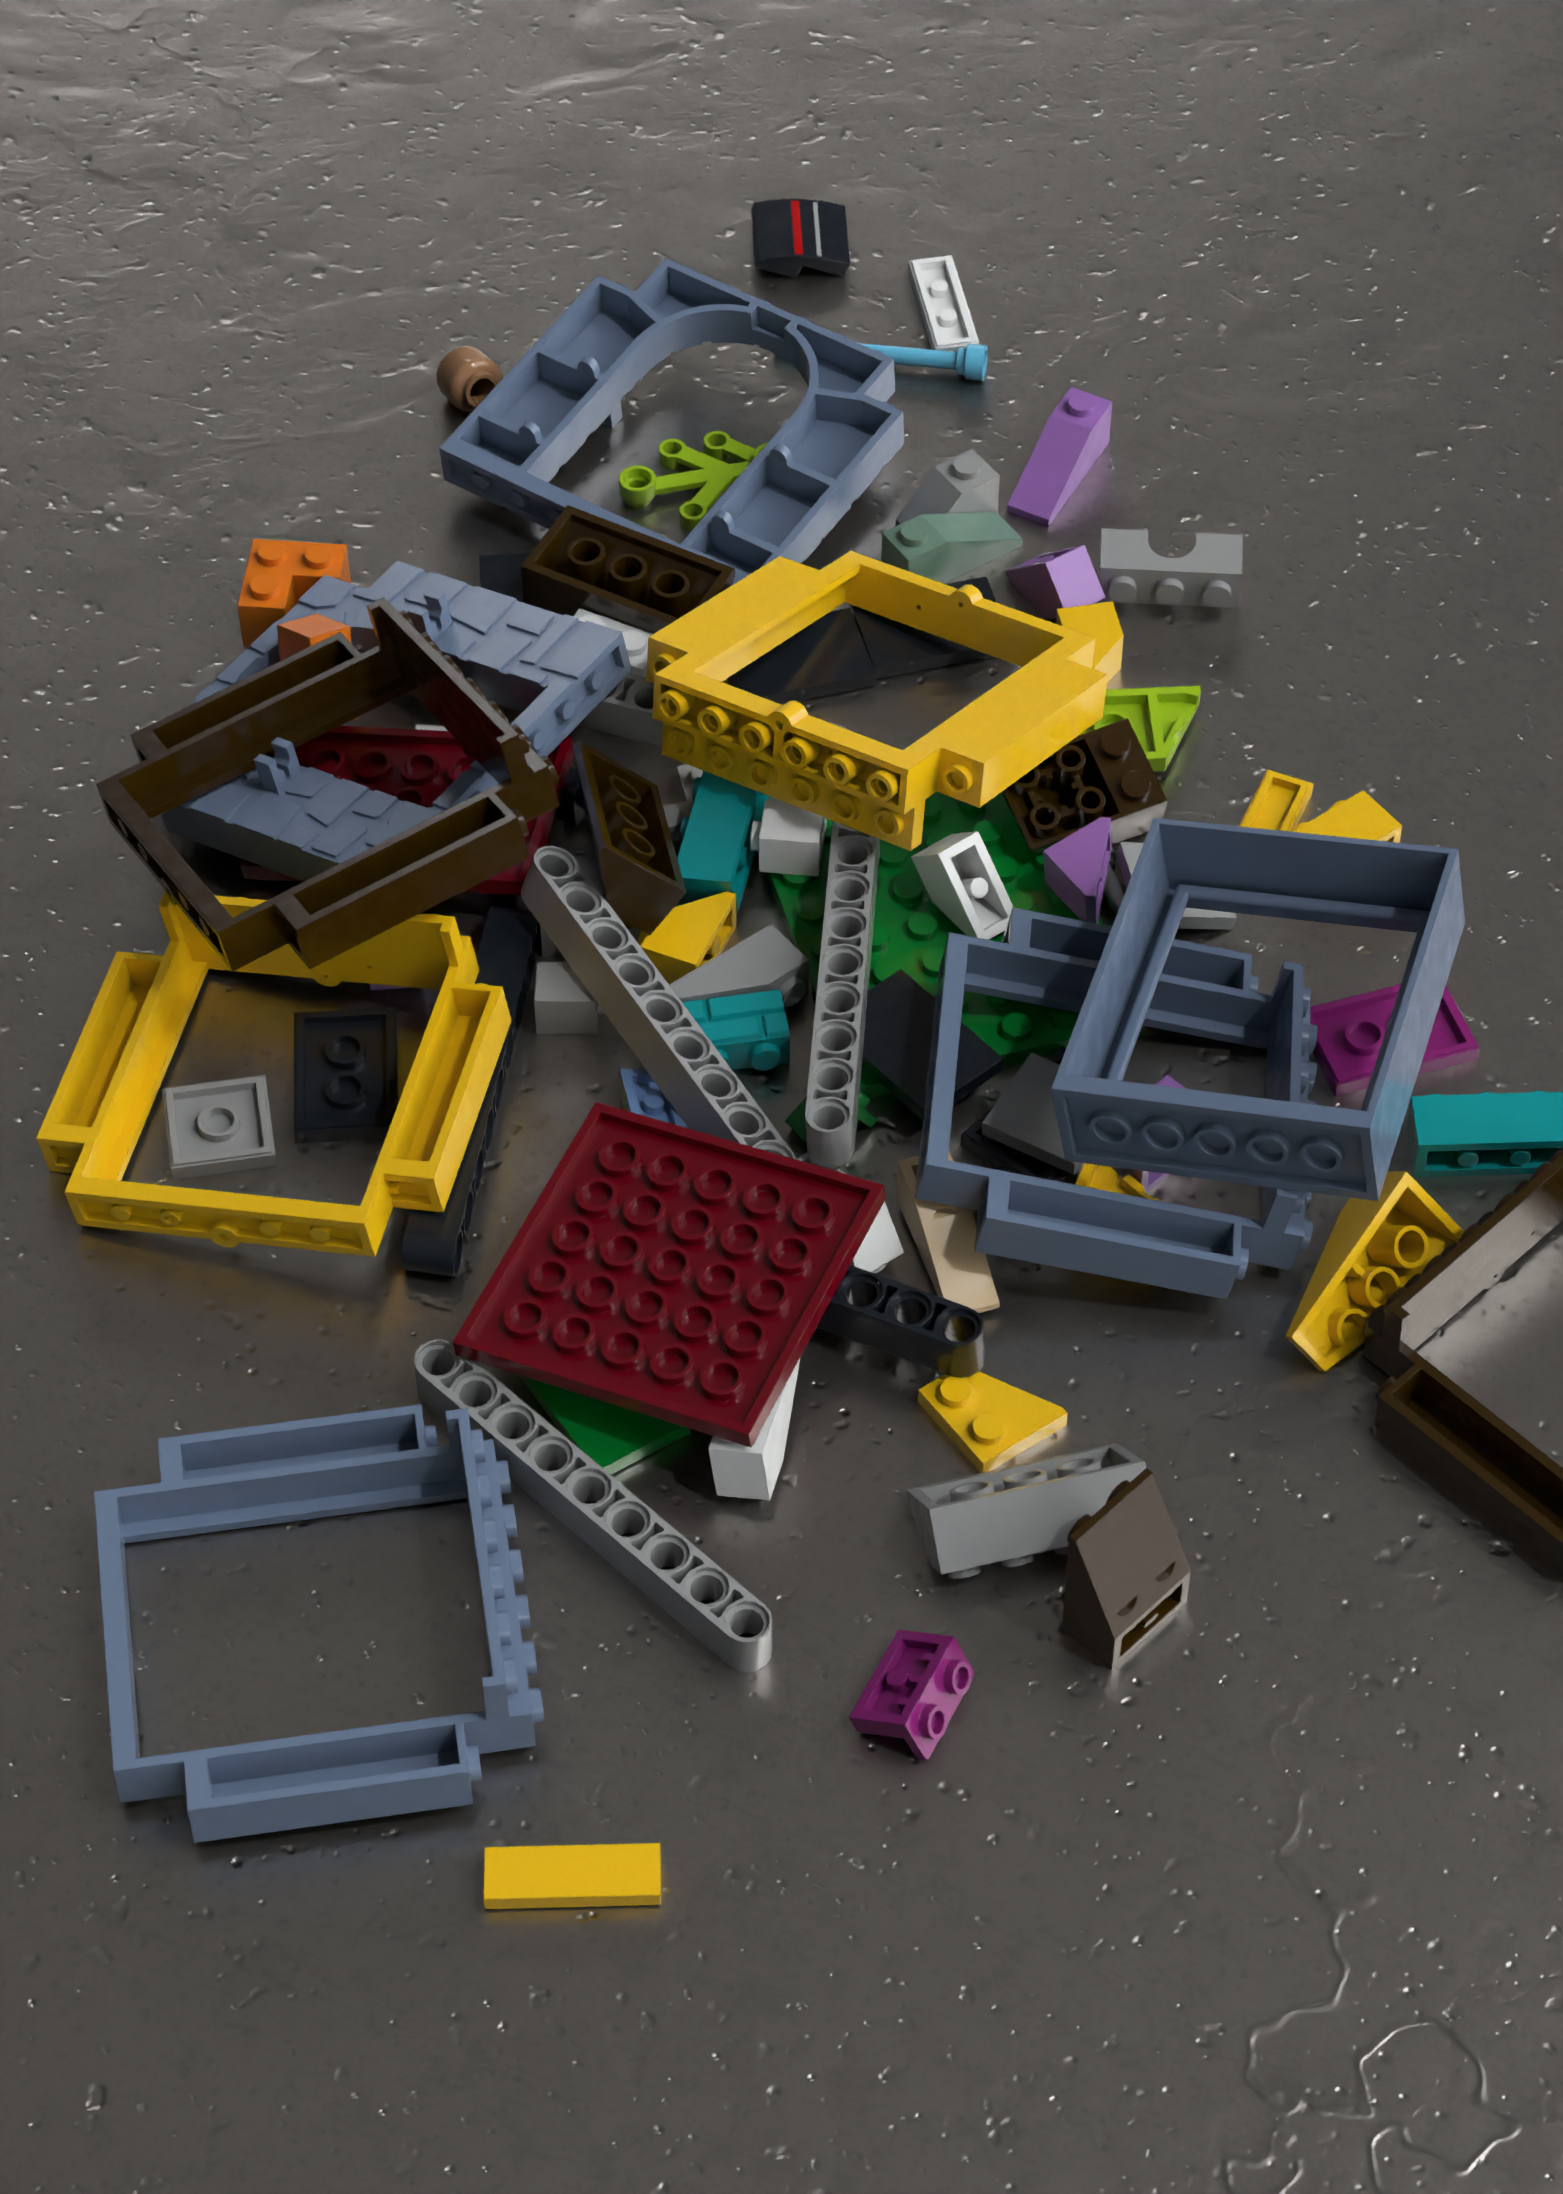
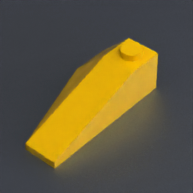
[1285,1171,1464,1371]

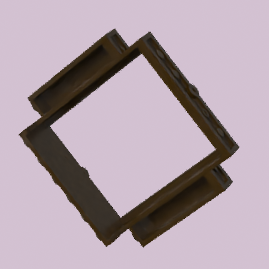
[96,597,560,972]
[1363,1150,1563,1577]

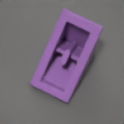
[1043,817,1112,924]

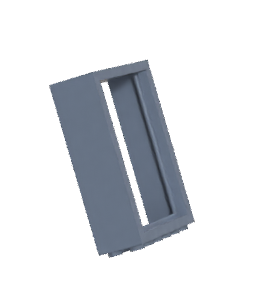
[1051,818,1465,1201]

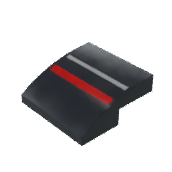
[751,199,850,278]

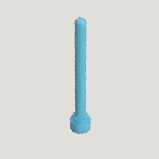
[859,343,988,381]

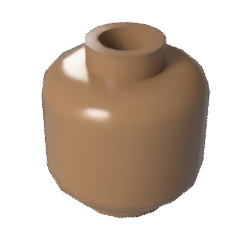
[437,346,503,413]

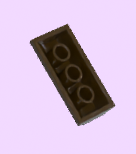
[521,505,735,634]
[573,740,686,936]

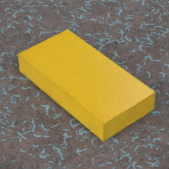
[1239,769,1313,832]

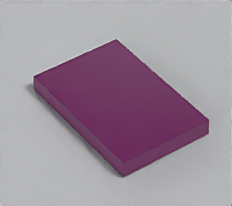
[1310,984,1480,1097]

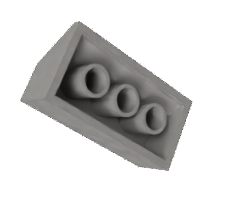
[906,1443,1146,1579]

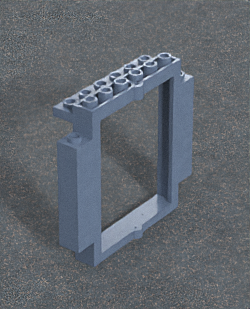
[915,907,1317,1299]
[94,1404,544,1843]

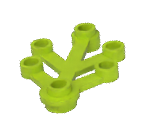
[619,431,768,531]

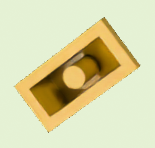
[637,891,737,984]

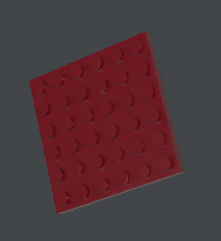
[452,1102,886,1448]

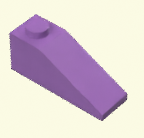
[1007,387,1112,527]

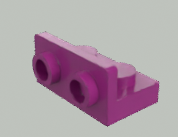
[849,1629,974,1759]

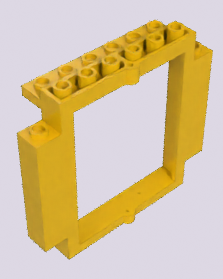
[646,551,1108,851]
[36,891,512,1257]

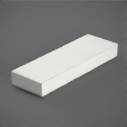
[908,255,980,352]

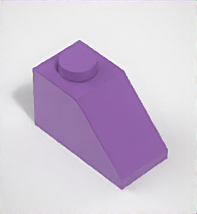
[1005,545,1106,619]

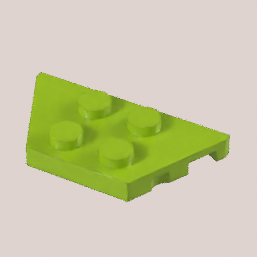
[1080,685,1201,772]

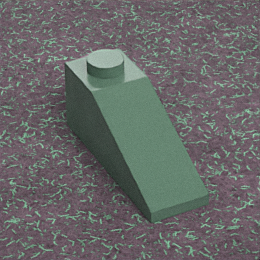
[881,512,1023,584]

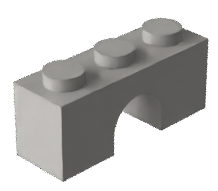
[1097,528,1243,608]
[534,886,605,1035]

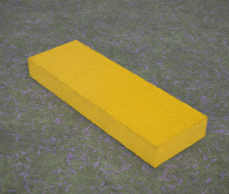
[484,1843,661,1909]

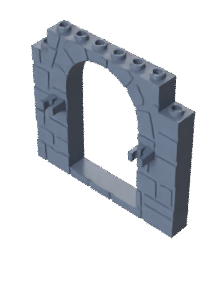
[439,258,904,585]
[161,561,632,882]

